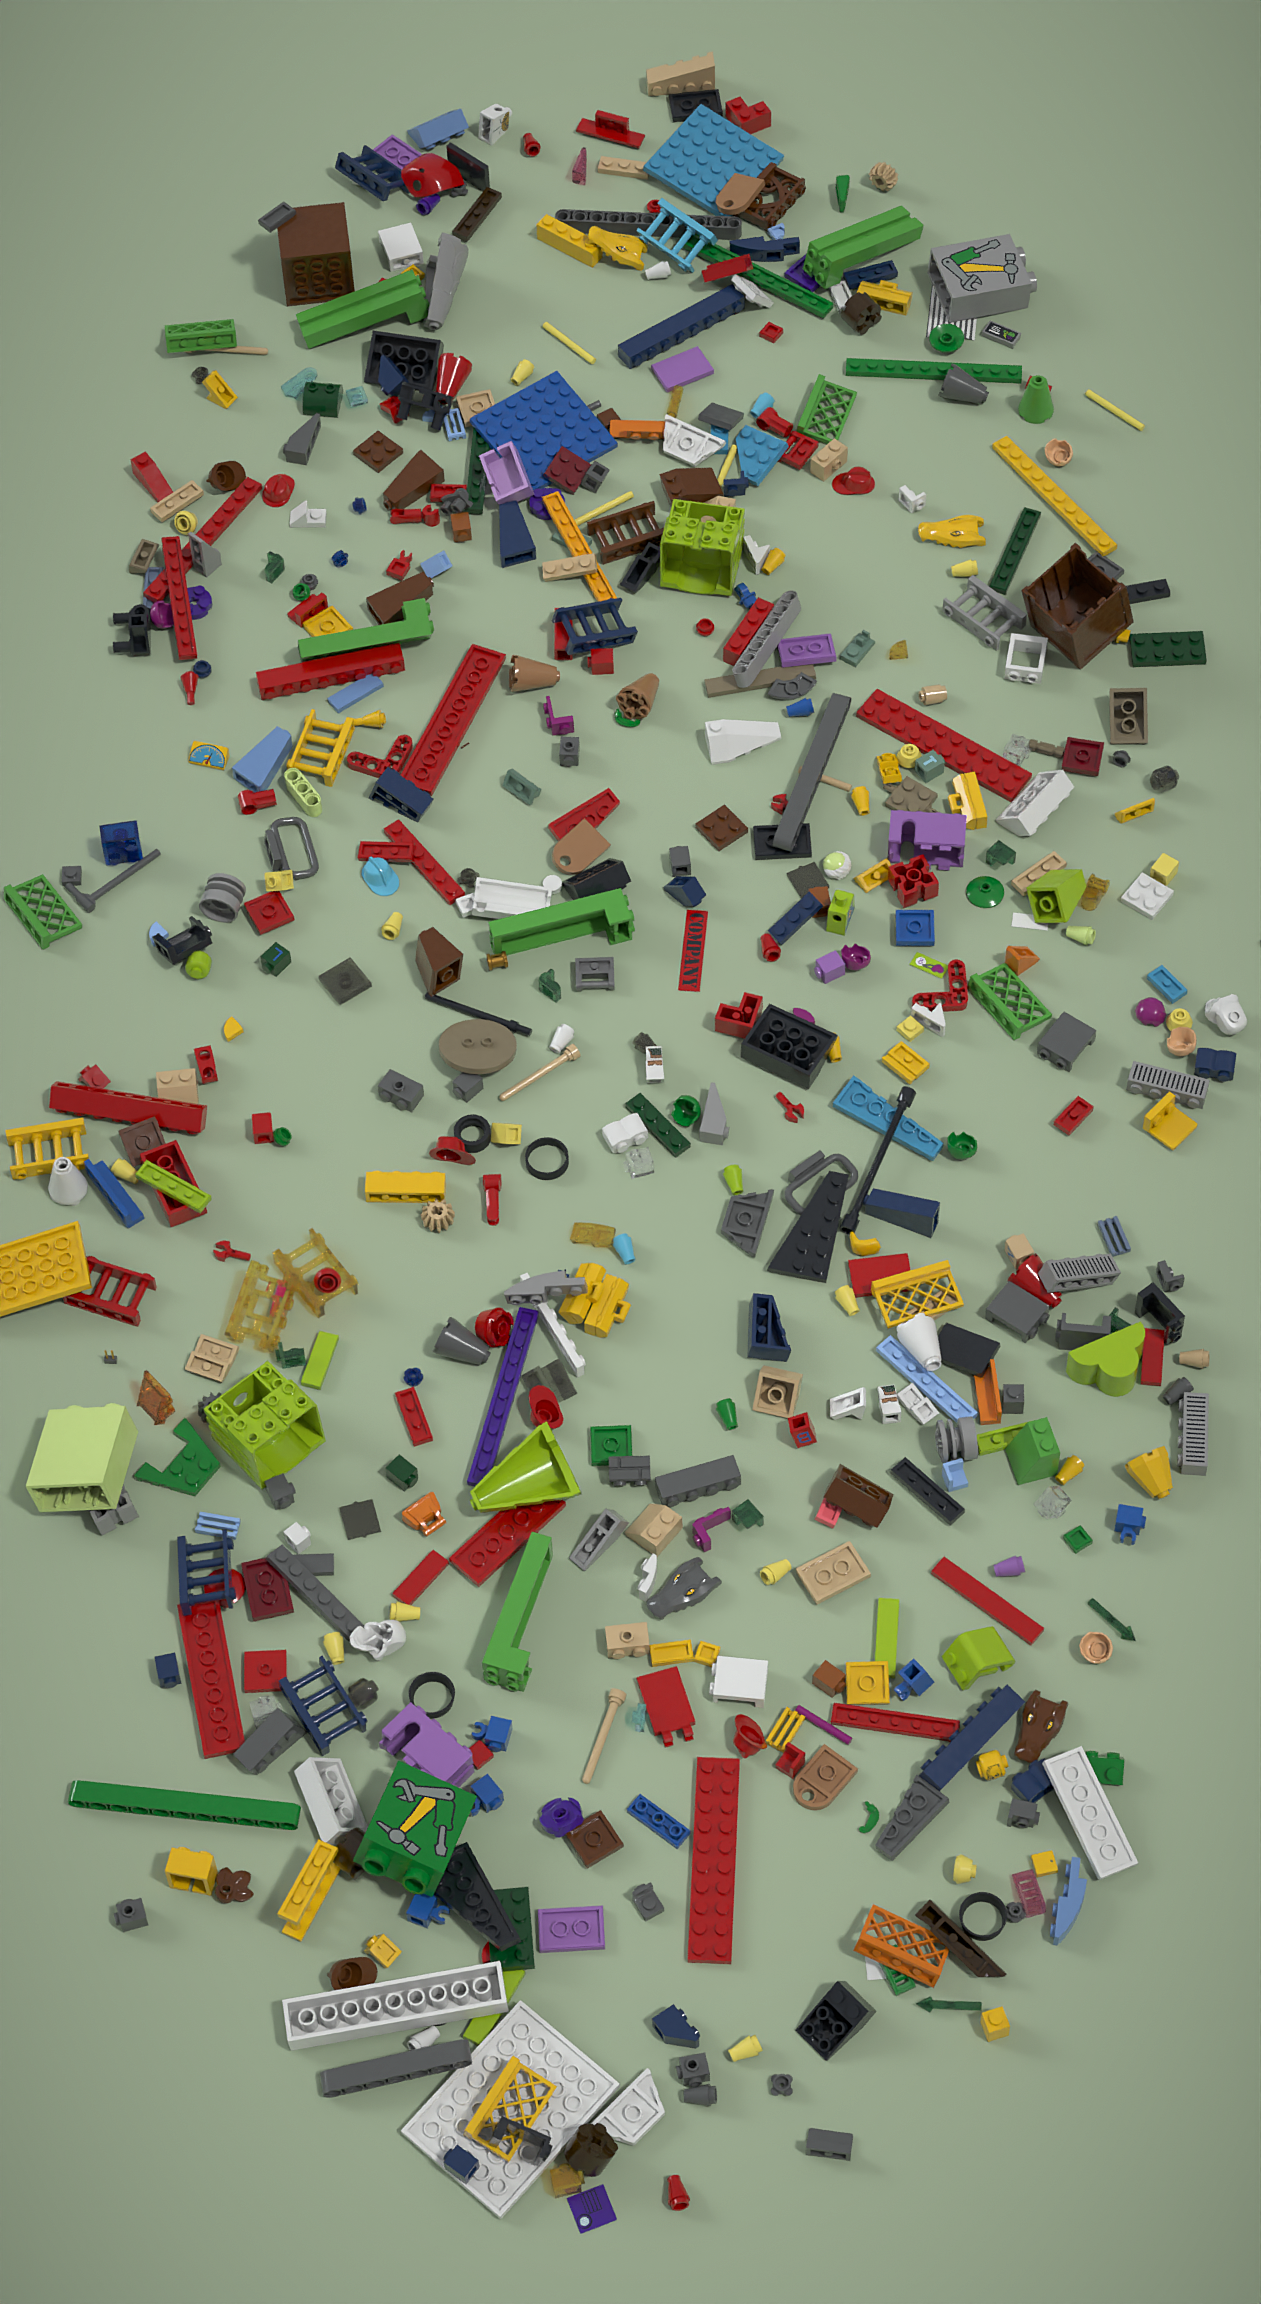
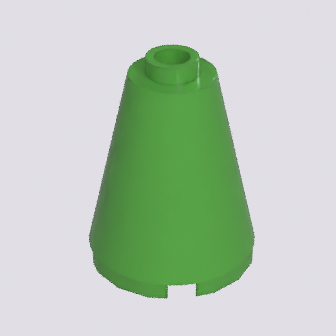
[1018,375,1054,424]

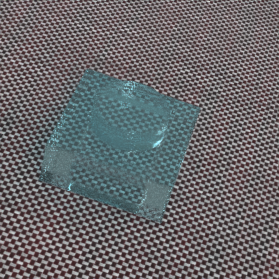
[346,386,368,408]
[632,1703,647,1732]

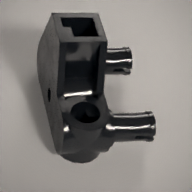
[396,382,454,430]
[113,604,151,655]

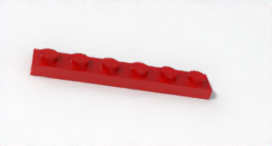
[384,819,465,905]

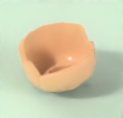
[1045,438,1073,466]
[1167,1027,1197,1056]
[1079,1632,1113,1664]

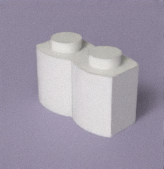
[602,1113,648,1153]

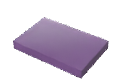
[373,134,422,171]
[651,346,714,392]
[777,634,836,667]
[538,1905,605,1953]

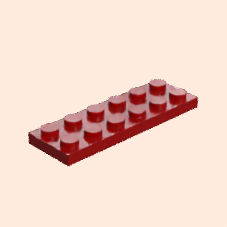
[449,1499,566,1587]

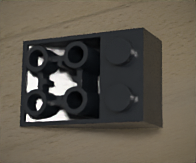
[795,1981,877,2061]

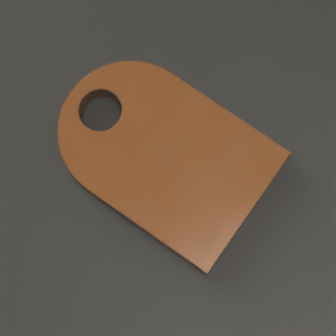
[716,173,765,215]
[552,818,611,875]
[793,1744,858,1810]

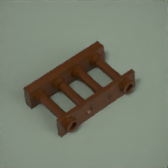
[587,501,664,565]

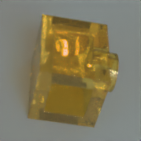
[550,2163,585,2198]

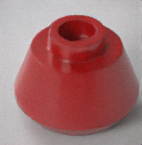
[314,1267,341,1294]

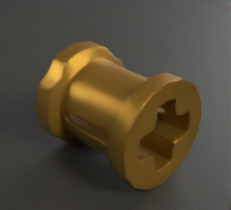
[486,951,508,971]

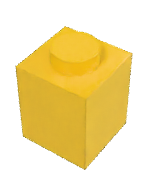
[980,2006,1010,2042]

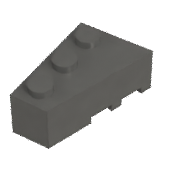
[233,1707,307,1775]

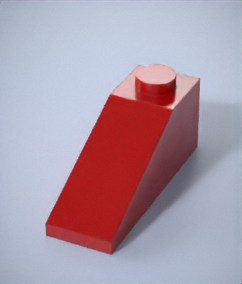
[130,451,173,502]

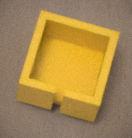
[165,1847,218,1896]

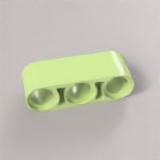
[284,768,322,817]

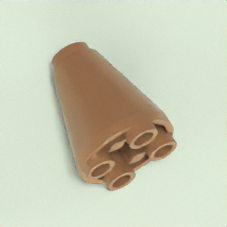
[616,673,659,719]

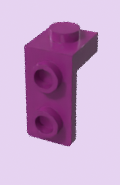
[543,696,574,736]
[692,1507,731,1552]

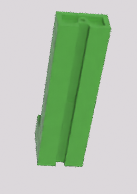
[803,205,924,289]
[296,269,430,349]
[297,598,434,662]
[488,888,635,955]
[482,1532,553,1692]

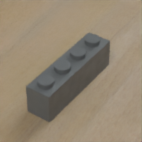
[655,1455,741,1507]

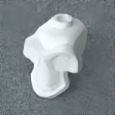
[1205,994,1247,1035]
[350,1620,406,1661]

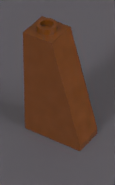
[383,450,445,510]
[366,571,434,625]

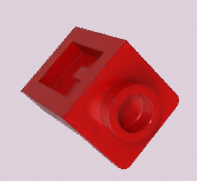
[379,395,409,423]

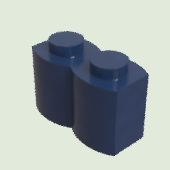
[1194,1048,1237,1082]
[1011,1758,1054,1803]

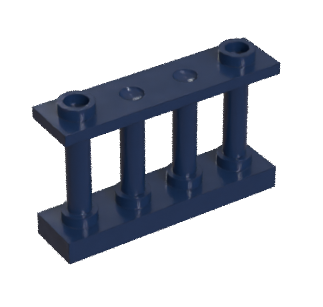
[335,145,410,201]
[552,598,638,655]
[177,1529,236,1616]
[279,1655,368,1756]

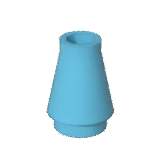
[750,392,775,419]
[613,1233,636,1265]

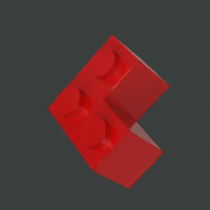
[725,96,771,134]
[715,992,763,1039]

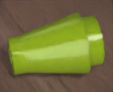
[723,1164,744,1195]

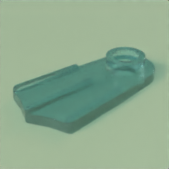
[281,367,317,399]

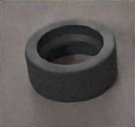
[454,1114,491,1153]

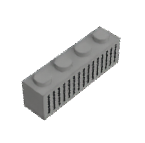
[1126,1061,1210,1109]
[1038,1254,1121,1293]
[1177,1392,1209,1476]

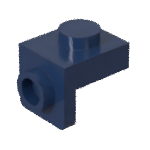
[723,471,749,497]

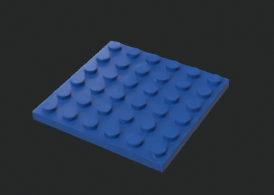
[470,371,618,491]

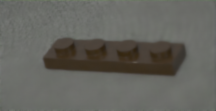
[452,187,502,242]

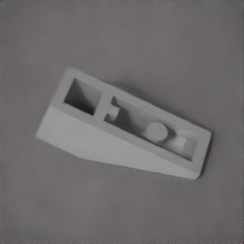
[188,532,222,577]
[699,1082,730,1145]
[569,1508,629,1571]

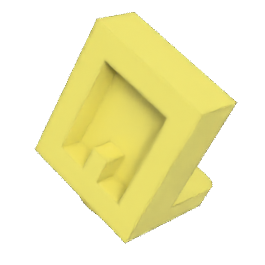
[264,870,294,891]

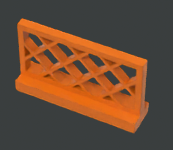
[853,1904,949,1988]

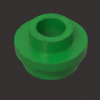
[293,583,311,601]
[273,1127,292,1146]

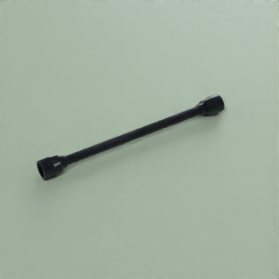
[840,1086,916,1235]

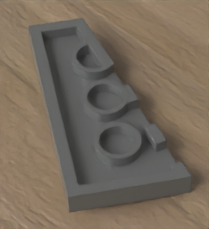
[875,1775,950,1861]

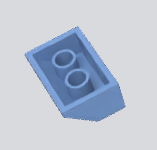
[407,108,469,150]

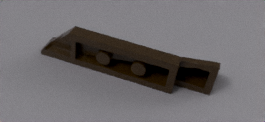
[915,1899,1007,1977]

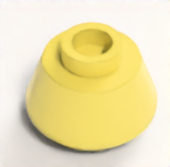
[174,511,198,535]
[897,744,922,768]
[1166,1008,1193,1031]
[953,1854,977,1884]

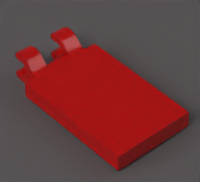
[637,1666,696,1748]

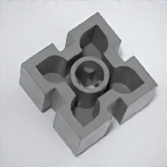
[90,1484,139,1535]

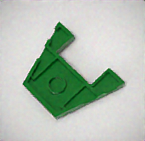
[134,1418,221,1497]

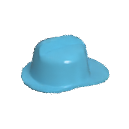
[361,856,399,896]

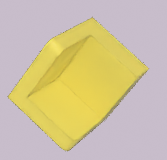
[1150,853,1179,886]
[491,1123,522,1144]

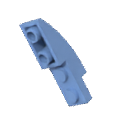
[1050,1857,1087,1946]

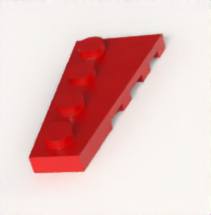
[548,788,620,841]

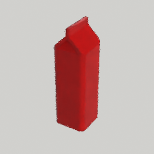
[554,608,573,660]

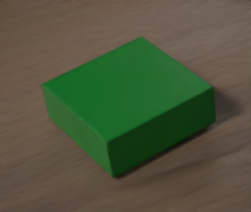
[1063,1525,1093,1554]

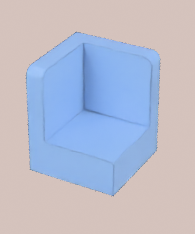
[420,551,453,578]
[942,1458,968,1492]

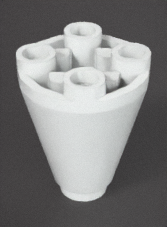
[48,1157,88,1206]
[896,1313,942,1371]

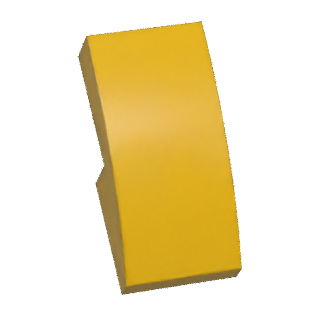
[877,753,902,784]

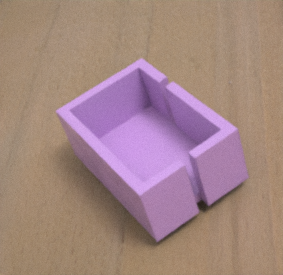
[479,441,534,504]

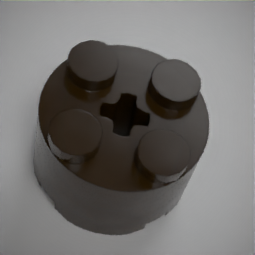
[841,292,882,335]
[333,1827,366,1880]
[564,2123,618,2177]

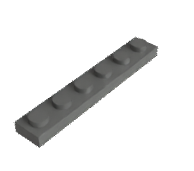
[266,1544,365,1644]

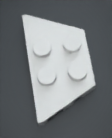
[663,414,726,467]
[591,2068,665,2146]

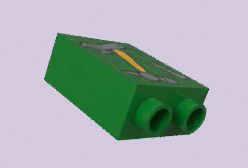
[353,1760,477,1897]

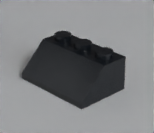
[562,858,631,900]

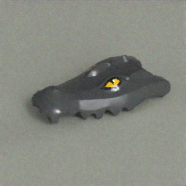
[647,1557,722,1620]

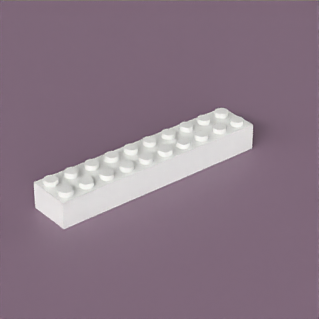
[282,1961,509,2051]

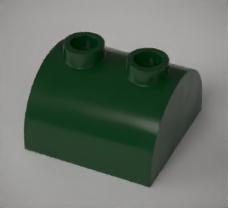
[303,382,343,418]

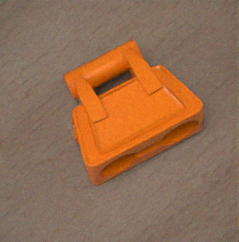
[402,1492,446,1537]

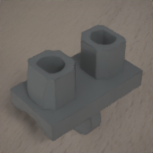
[440,488,473,516]

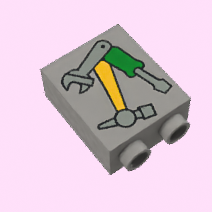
[927,234,1037,323]

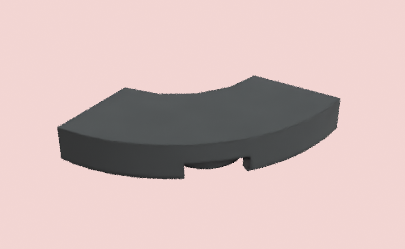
[767,672,817,700]

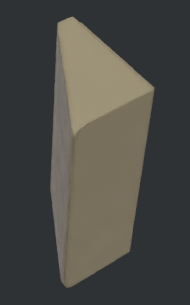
[129,539,159,573]

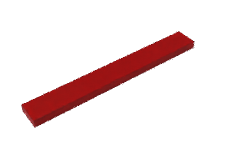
[161,536,197,660]

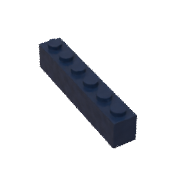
[919,1684,1025,1791]

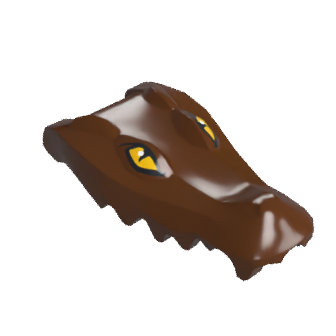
[1014,1690,1069,1763]

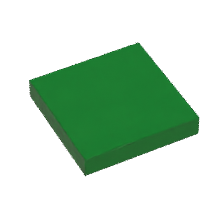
[590,1425,632,1466]

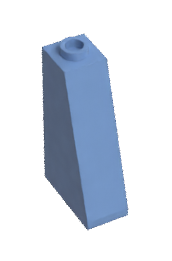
[232,726,293,792]

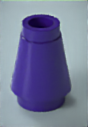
[416,193,440,215]

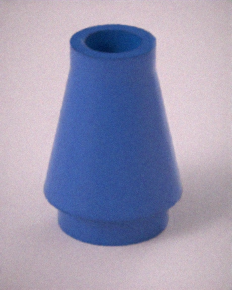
[786,698,814,717]

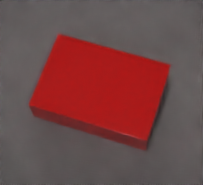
[702,254,753,282]

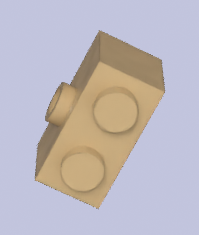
[810,438,848,482]
[605,1622,650,1659]

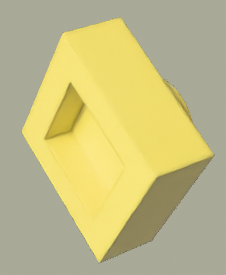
[896,1015,924,1042]

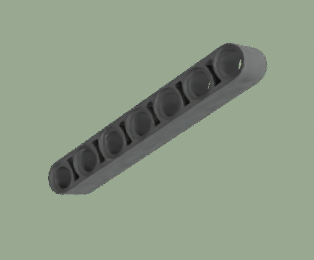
[320,2039,472,2098]

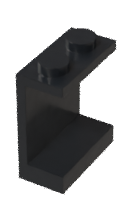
[488,2116,553,2166]

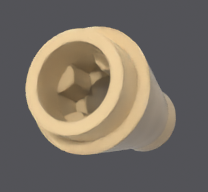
[1179,1349,1210,1369]

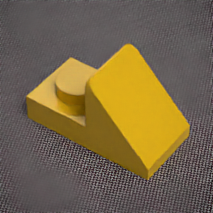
[202,370,238,409]

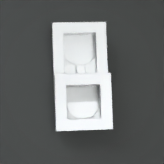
[897,1383,939,1425]

